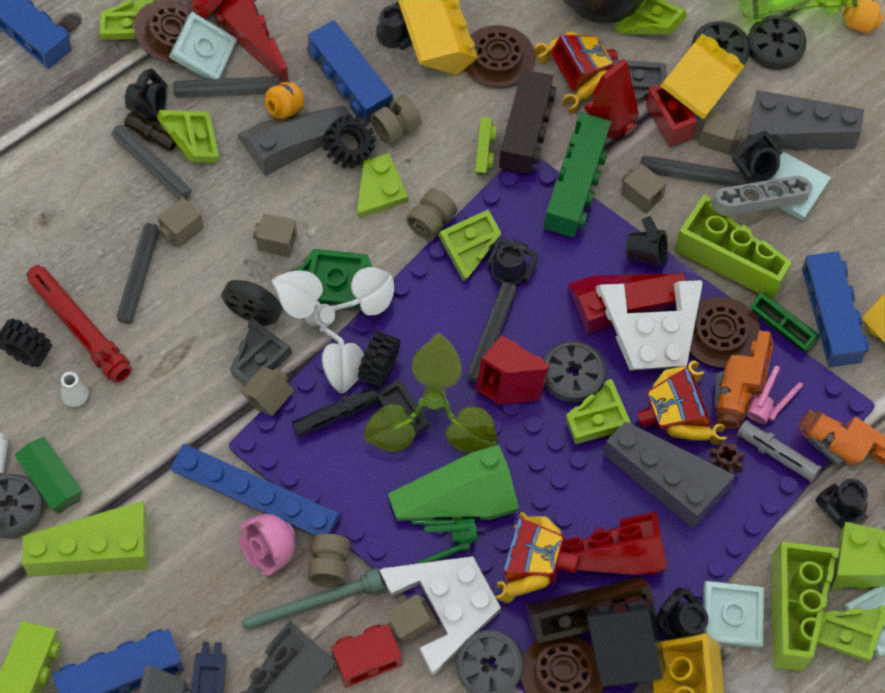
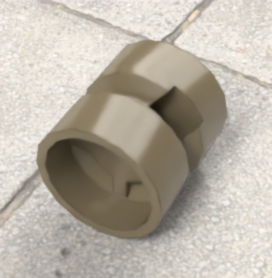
[370,95,421,144]
[406,188,457,241]
[308,534,351,587]

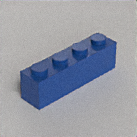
[0,0,72,70]
[307,20,393,123]
[802,251,869,368]
[52,629,185,693]

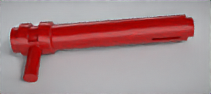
[27,265,132,383]

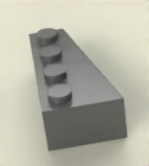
[747,90,864,151]
[604,421,735,529]

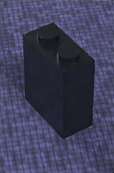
[587,596,666,687]

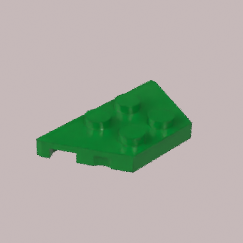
[277,249,384,312]

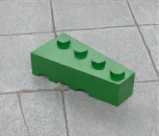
[543,112,611,238]

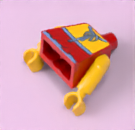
[534,31,618,114]
[637,361,727,445]
[495,512,580,603]

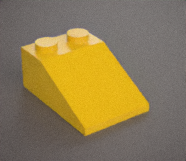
[660,33,744,119]

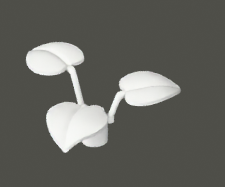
[271,267,394,394]

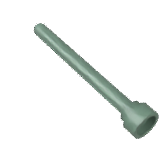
[242,568,384,629]

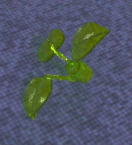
[364,333,498,452]

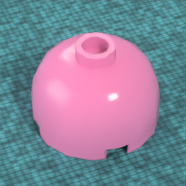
[239,514,295,575]

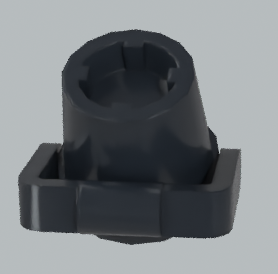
[376,2,412,50]
[125,68,168,118]
[731,131,783,182]
[626,216,668,266]
[487,238,539,286]
[815,479,868,529]
[656,587,708,641]

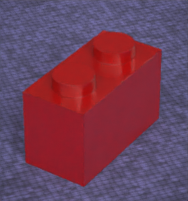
[646,83,697,148]
[331,624,402,688]

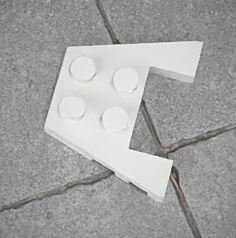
[596,280,702,370]
[379,557,501,675]

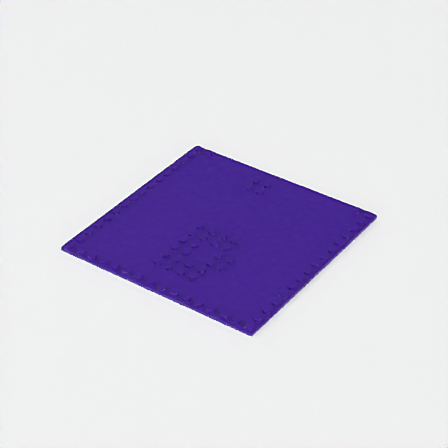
[229,158,875,693]

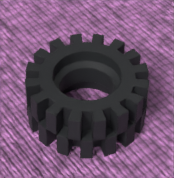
[322,114,376,168]
[0,318,52,367]
[358,331,401,387]

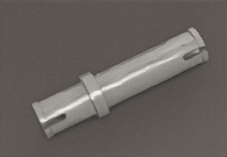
[737,420,822,482]

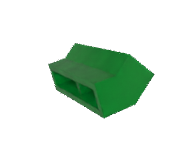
[750,292,820,354]
[14,436,82,513]

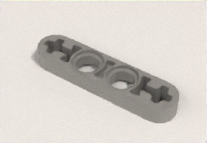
[712,176,812,216]

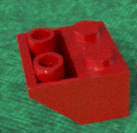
[475,335,550,405]

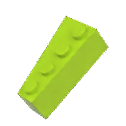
[674,194,792,299]
[22,501,148,577]
[831,522,885,590]
[771,541,840,671]
[0,621,62,693]

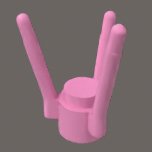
[746,366,803,424]

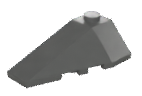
[238,105,354,176]
[240,621,336,693]

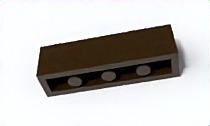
[499,69,557,174]
[525,577,656,644]

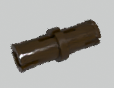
[124,111,177,152]

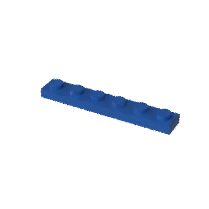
[170,443,340,536]

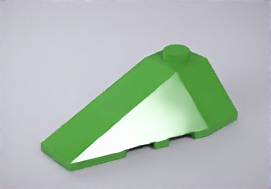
[388,445,519,521]

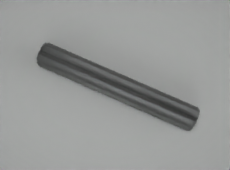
[173,76,279,97]
[111,125,192,200]
[640,155,747,186]
[117,223,159,324]
[467,282,516,382]

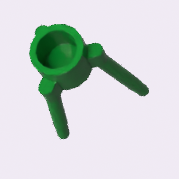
[412,518,477,564]

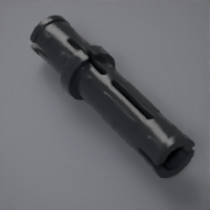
[291,386,379,438]

